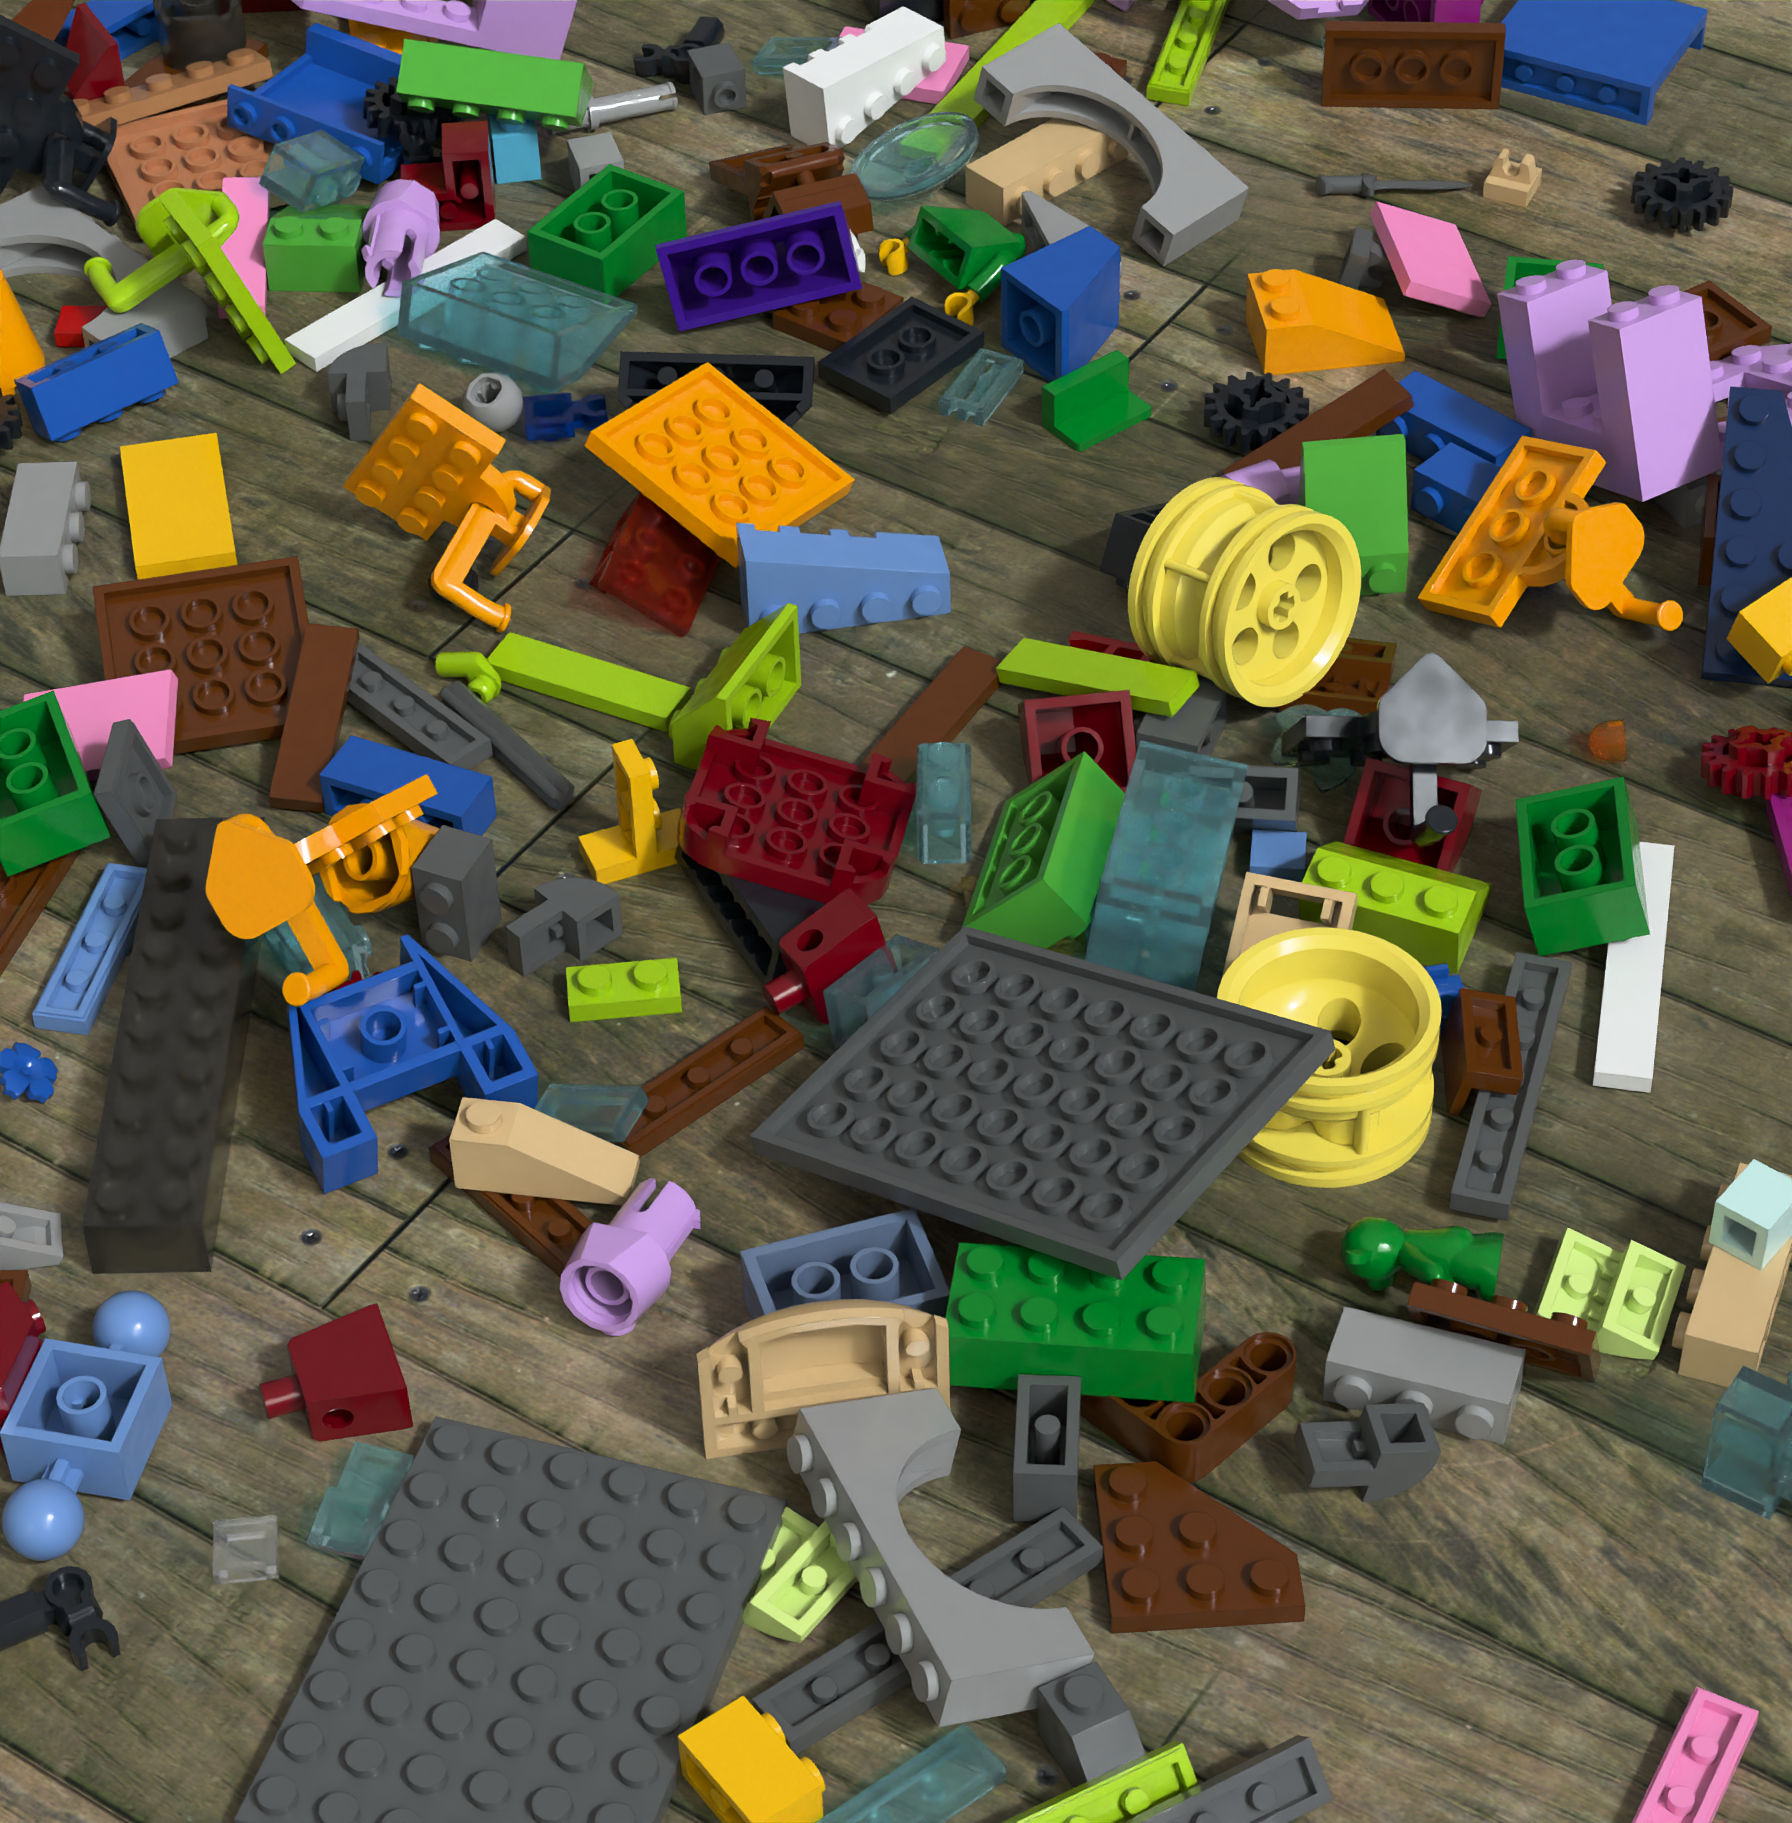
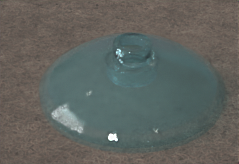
[850,112,980,202]

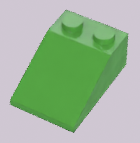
[263,204,371,293]
[1298,434,1409,596]

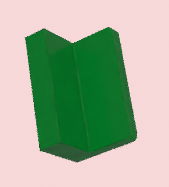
[1042,350,1152,452]

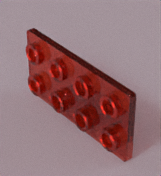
[589,491,720,637]

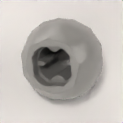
[463,372,523,433]

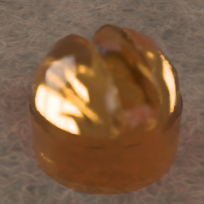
[1589,719,1627,763]

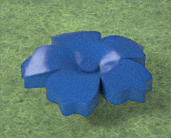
[0,1042,58,1104]

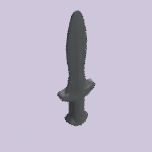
[1315,173,1471,196]

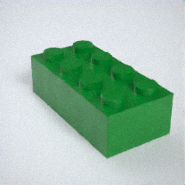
[945,1243,1206,1403]

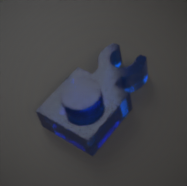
[523,393,608,441]

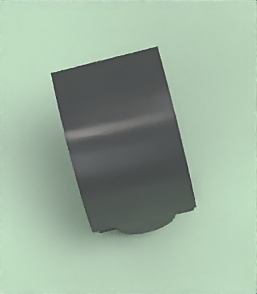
[328,343,392,441]
[505,878,623,977]
[1294,1403,1441,1502]

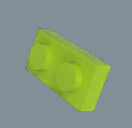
[566,958,682,1022]

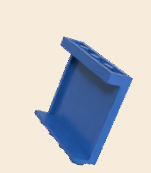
[1501,0,1708,125]
[227,23,462,184]

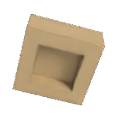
[1483,148,1542,208]

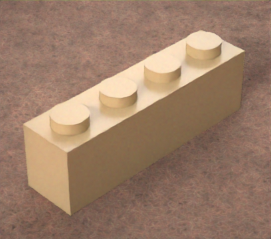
[965,118,1132,226]
[1672,1162,1792,1394]

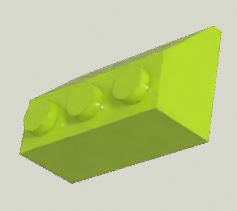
[668,603,801,770]
[1299,841,1493,974]

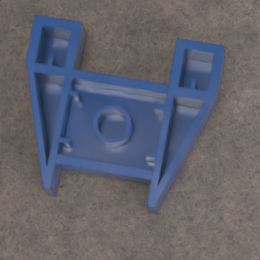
[287,934,539,1194]

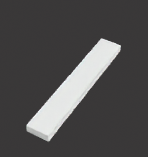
[284,219,527,372]
[1593,841,1674,1093]

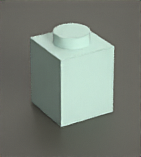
[1709,1159,1792,1270]

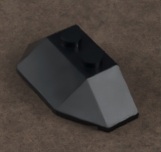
[617,351,815,428]

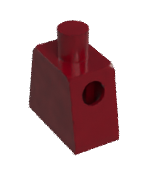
[762,888,900,1024]
[259,1303,413,1442]

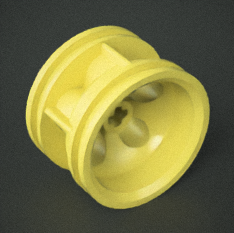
[1128,477,1361,707]
[1217,927,1442,1188]

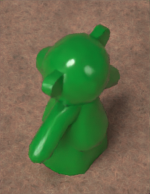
[1341,1216,1504,1302]

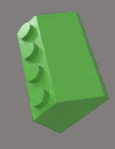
[396,39,594,131]
[961,751,1127,949]

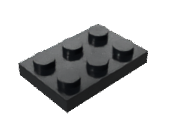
[818,297,984,414]

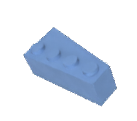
[736,523,951,634]

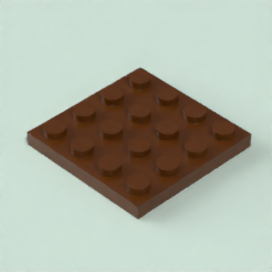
[92,556,309,754]

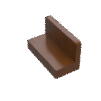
[1441,988,1523,1117]

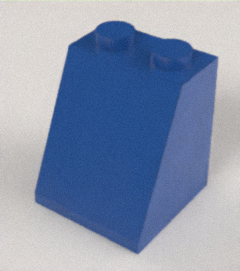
[1001,226,1121,382]

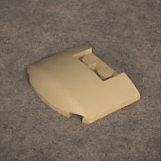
[696,1299,950,1459]

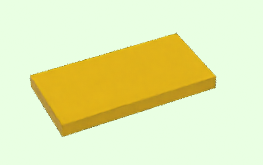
[120,433,238,580]

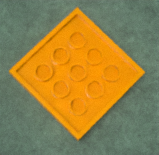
[585,362,855,568]

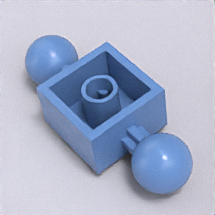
[0,1290,172,1561]

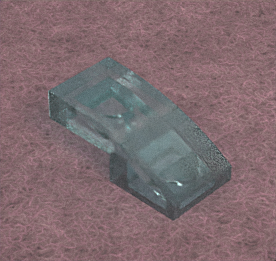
[306,1441,414,1561]

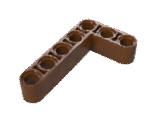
[1080,1332,1297,1483]

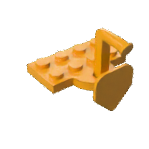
[343,383,551,633]
[1417,436,1683,631]
[205,774,438,1007]

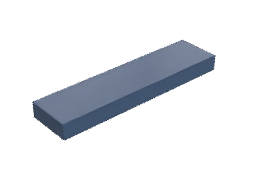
[32,863,162,1036]

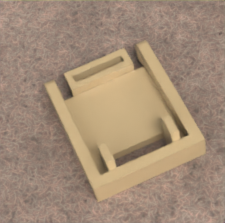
[1221,872,1359,980]

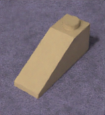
[449,1097,640,1206]

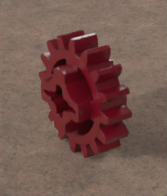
[1700,725,1792,801]

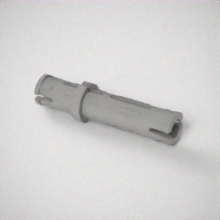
[546,81,678,136]

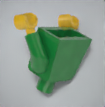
[879,206,1026,326]

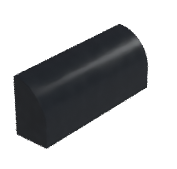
[675,842,825,985]

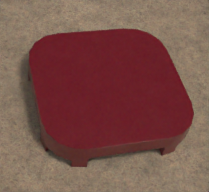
[677,718,916,905]

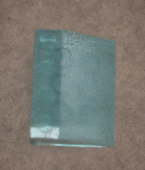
[397,252,638,392]

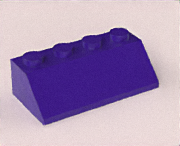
[655,201,862,332]

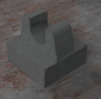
[1338,226,1390,290]

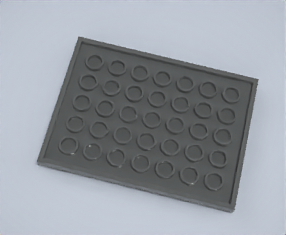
[750,926,1335,1280]
[234,1416,788,1823]

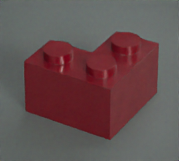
[401,121,496,232]

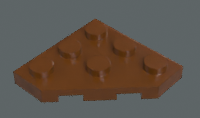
[1093,1461,1305,1634]

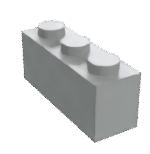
[0,462,91,596]
[1323,1306,1526,1444]

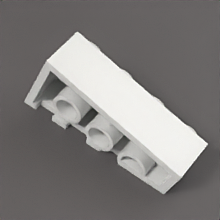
[783,6,946,148]

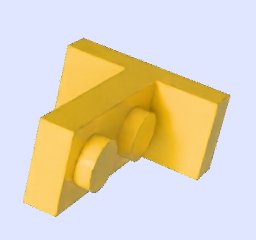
[578,739,681,884]

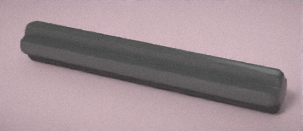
[440,681,576,810]

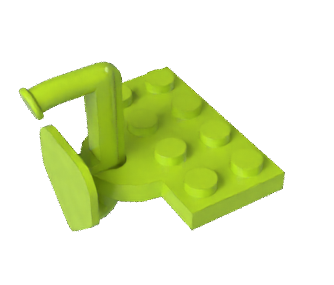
[84,187,296,374]

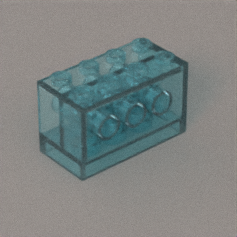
[1085,740,1248,991]

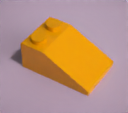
[1245,269,1405,375]

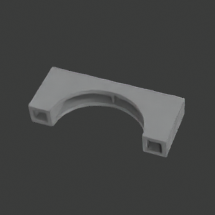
[974,23,1249,267]
[0,185,208,358]
[787,1388,1095,1727]

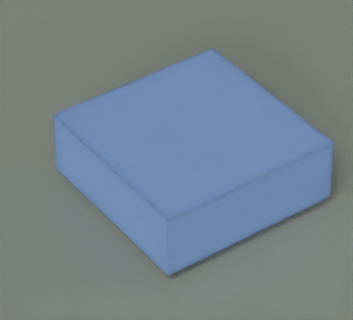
[1250,829,1307,882]

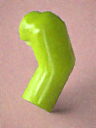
[435,652,502,704]

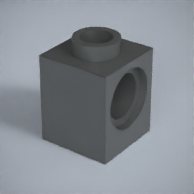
[687,42,747,115]

